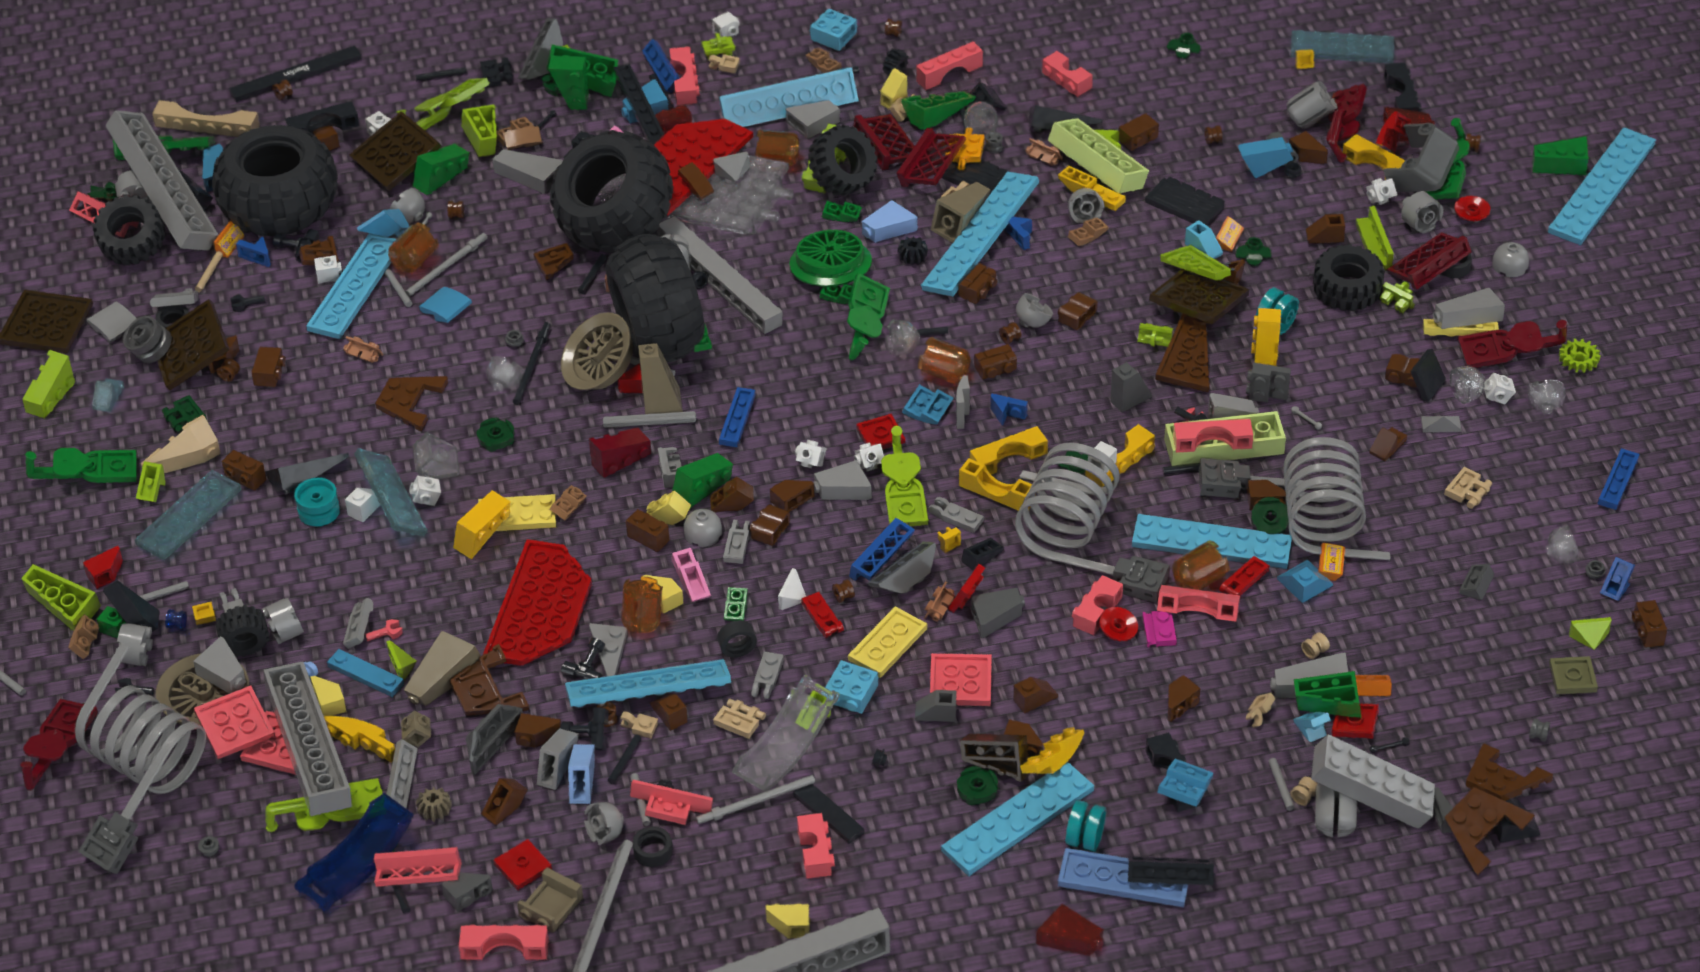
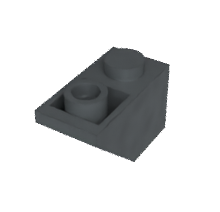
[915,690,957,722]
[441,873,493,912]

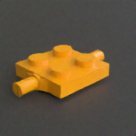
[945,127,985,171]

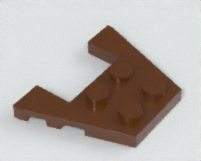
[375,376,448,431]
[450,644,529,716]
[1466,743,1553,801]
[1445,787,1535,876]

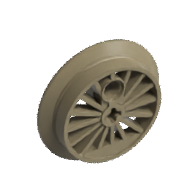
[561,312,633,390]
[156,653,249,726]

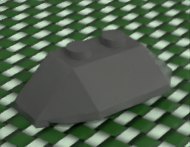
[518,18,563,80]
[868,541,936,594]
[466,704,523,775]

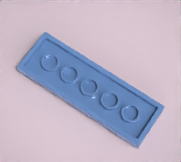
[1058,848,1189,907]

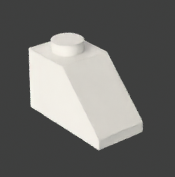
[345,488,386,522]

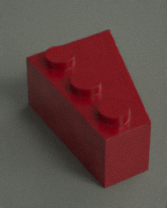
[589,427,652,478]

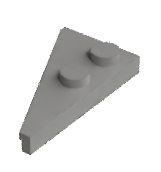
[589,623,628,677]

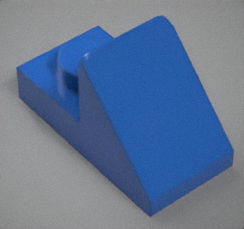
[1005,217,1032,250]
[236,236,270,267]
[990,393,1028,425]
[1600,557,1635,601]

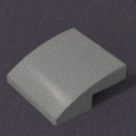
[87,301,137,343]
[956,375,970,429]

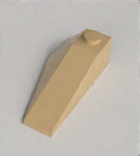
[141,415,221,473]

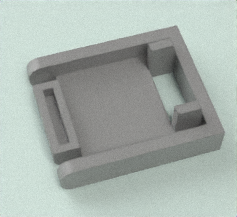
[150,288,199,307]

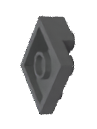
[1246,363,1291,402]

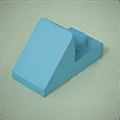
[1293,712,1330,742]

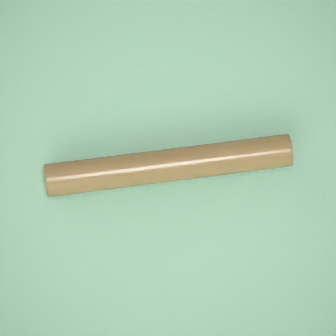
[195,251,223,292]

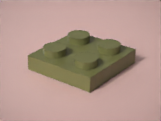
[1549,656,1598,694]

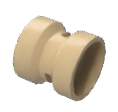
[1301,632,1330,659]
[1290,777,1317,806]

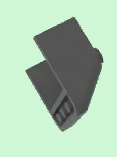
[1383,123,1459,192]

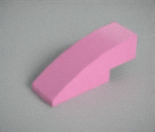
[672,548,711,602]

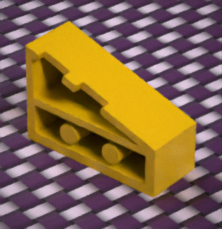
[1251,308,1281,366]
[453,490,511,560]

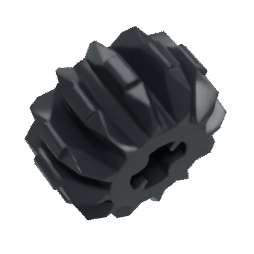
[882,48,909,76]
[897,236,928,265]

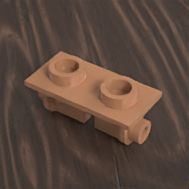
[1026,138,1063,166]
[343,336,384,363]
[924,581,955,621]

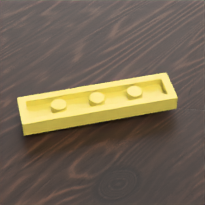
[1423,319,1499,337]

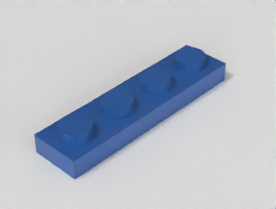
[642,39,680,93]
[719,387,756,447]
[1598,448,1640,510]

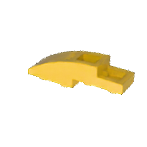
[1058,166,1126,211]
[324,716,395,763]
[1020,727,1084,774]

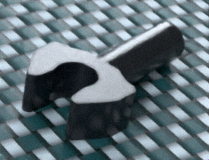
[230,294,265,312]
[1174,407,1208,421]
[115,678,154,699]

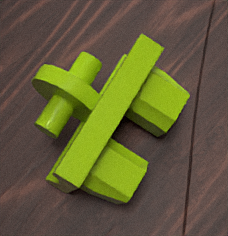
[702,33,735,60]
[1380,281,1415,313]
[1138,323,1173,347]

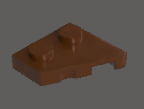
[299,236,338,265]
[533,243,574,280]

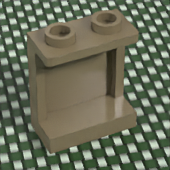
[517,868,583,933]

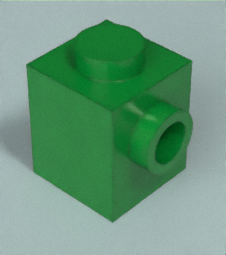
[97,606,126,639]

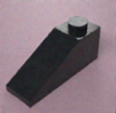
[103,580,160,632]

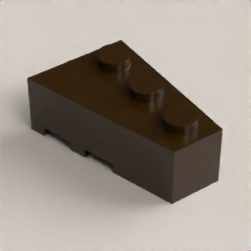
[960,734,1030,782]

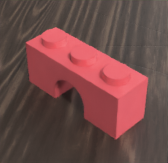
[1042,51,1093,97]
[1072,575,1123,635]
[797,813,835,879]

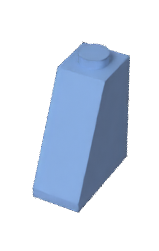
[862,200,917,242]
[568,744,595,804]

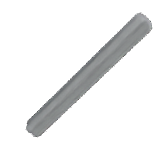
[603,411,696,428]

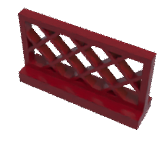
[853,114,914,170]
[897,128,966,187]
[1387,232,1471,290]

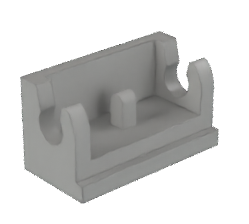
[658,447,681,488]

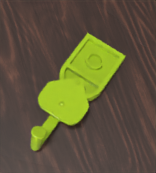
[396,78,489,130]
[881,426,928,526]
[266,778,387,832]

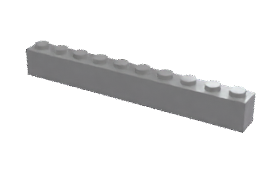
[657,216,783,334]

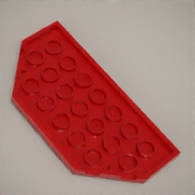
[654,119,753,216]
[483,539,592,666]

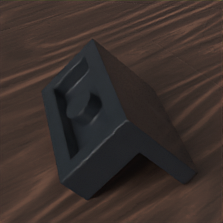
[969,81,1007,116]

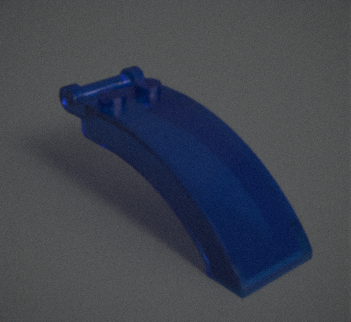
[294,793,414,912]

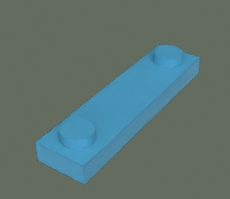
[327,649,404,697]

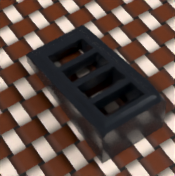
[961,538,1004,571]

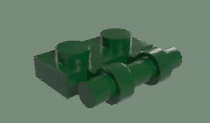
[162,395,207,434]

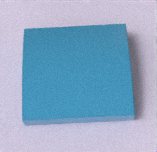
[419,287,472,323]
[902,384,954,424]
[1157,759,1213,807]

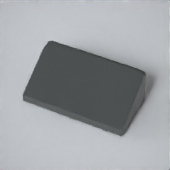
[1459,564,1494,600]

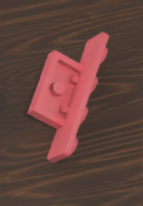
[630,780,713,825]

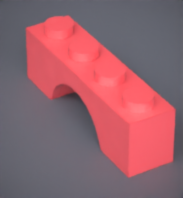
[916,41,983,90]
[670,47,700,105]
[1173,419,1253,453]
[1157,585,1240,622]
[459,925,549,960]

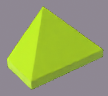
[1569,617,1612,650]
[386,640,417,681]

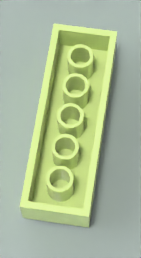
[1048,118,1149,194]
[1164,411,1286,466]

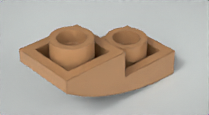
[806,48,842,73]
[496,117,534,146]
[503,126,543,150]
[1068,217,1109,246]
[549,485,587,520]
[68,614,99,659]

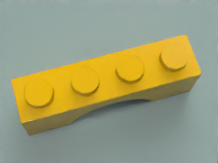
[1343,134,1405,180]
[1085,424,1155,487]
[970,426,1048,474]
[959,458,1036,511]

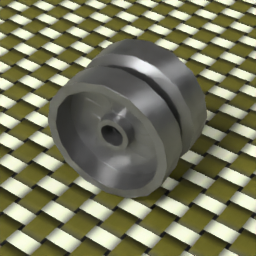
[123,316,172,363]

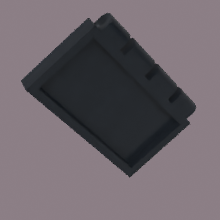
[935,159,1010,195]
[1145,176,1225,226]

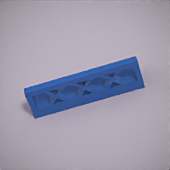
[849,518,915,581]

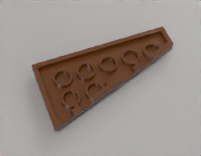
[1155,313,1209,393]

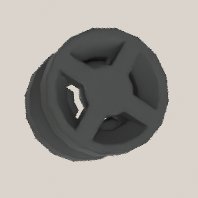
[985,132,1003,153]
[1529,718,1551,742]

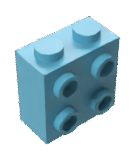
[810,8,857,51]
[824,660,878,714]

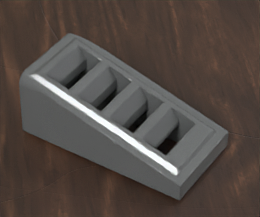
[1433,787,1453,833]

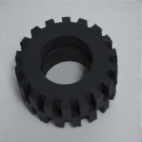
[216,605,269,657]

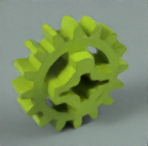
[1559,339,1600,373]

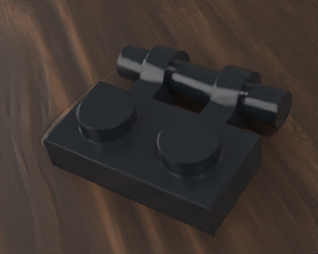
[480,57,514,88]

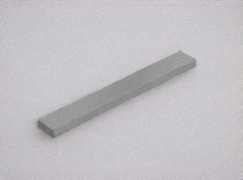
[572,840,633,972]

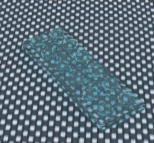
[1290,30,1394,63]
[354,448,428,537]
[135,470,242,560]

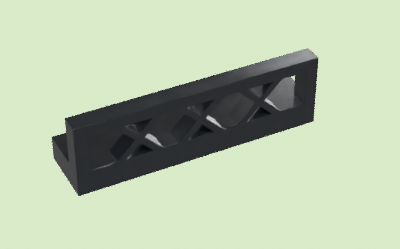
[1128,856,1214,885]

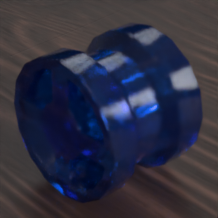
[165,609,187,631]

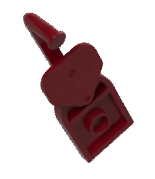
[1326,84,1367,163]
[1458,320,1567,369]
[20,699,98,791]

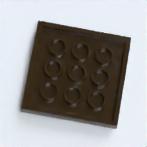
[349,111,442,191]
[1149,269,1250,324]
[0,289,93,354]
[157,299,230,391]

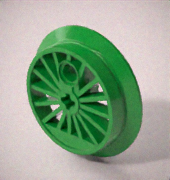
[789,230,872,286]

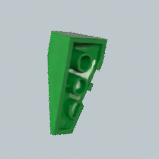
[901,91,975,130]

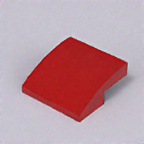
[1376,111,1411,152]

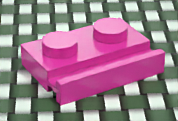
[1142,611,1177,647]

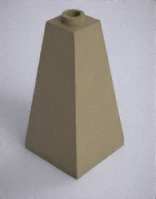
[931,182,991,243]
[638,343,683,414]
[404,631,481,706]

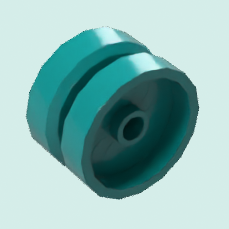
[1256,287,1299,334]
[294,478,340,526]
[1065,800,1107,852]

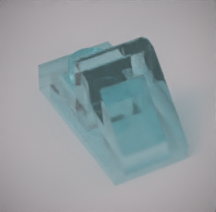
[92,378,124,412]

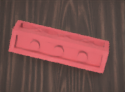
[69,191,139,238]
[374,847,462,887]

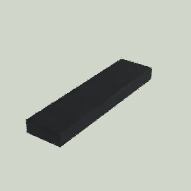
[793,784,864,844]

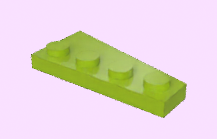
[1160,245,1231,280]

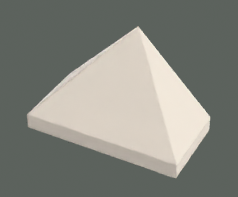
[778,568,806,610]

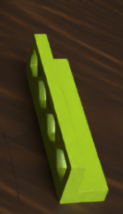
[1356,206,1394,271]

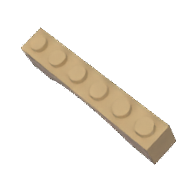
[152,100,260,137]

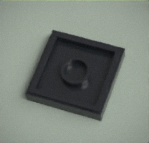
[1410,349,1446,402]

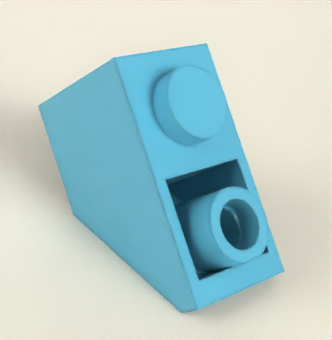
[1185,220,1223,259]

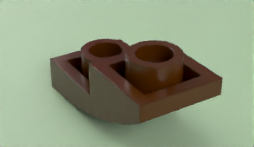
[678,162,714,200]

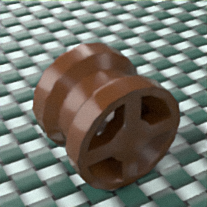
[885,19,902,37]
[272,79,293,100]
[1204,125,1223,144]
[1466,133,1481,152]
[447,201,464,218]
[999,322,1022,344]
[217,358,240,382]
[832,579,855,603]
[596,701,617,727]

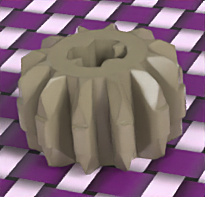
[416,787,452,822]

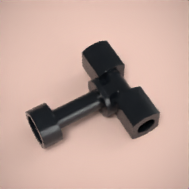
[273,229,320,263]
[561,638,605,680]
[561,708,609,751]

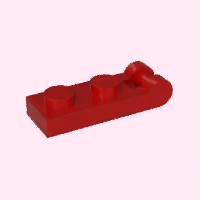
[1219,556,1270,597]
[801,592,844,638]

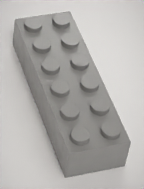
[1311,734,1435,829]

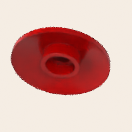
[1454,196,1491,221]
[1099,607,1138,641]

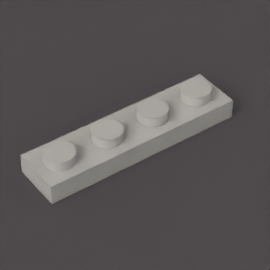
[384,739,418,816]

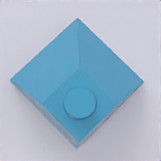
[357,209,410,238]
[1277,560,1333,603]

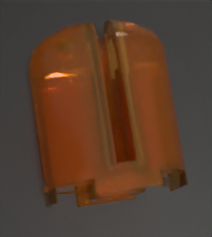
[755,129,800,167]
[388,222,439,273]
[918,337,971,384]
[1172,540,1230,590]
[621,576,663,633]

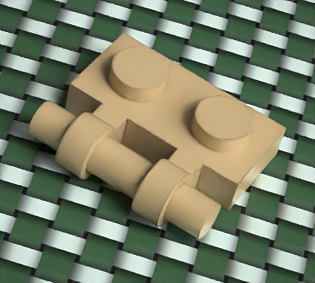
[1444,467,1492,509]
[713,699,766,739]

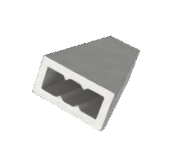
[493,149,563,194]
[1433,288,1505,329]
[1270,653,1348,698]

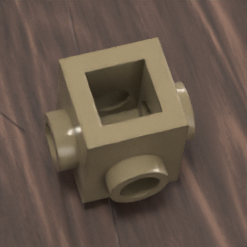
[401,711,431,747]

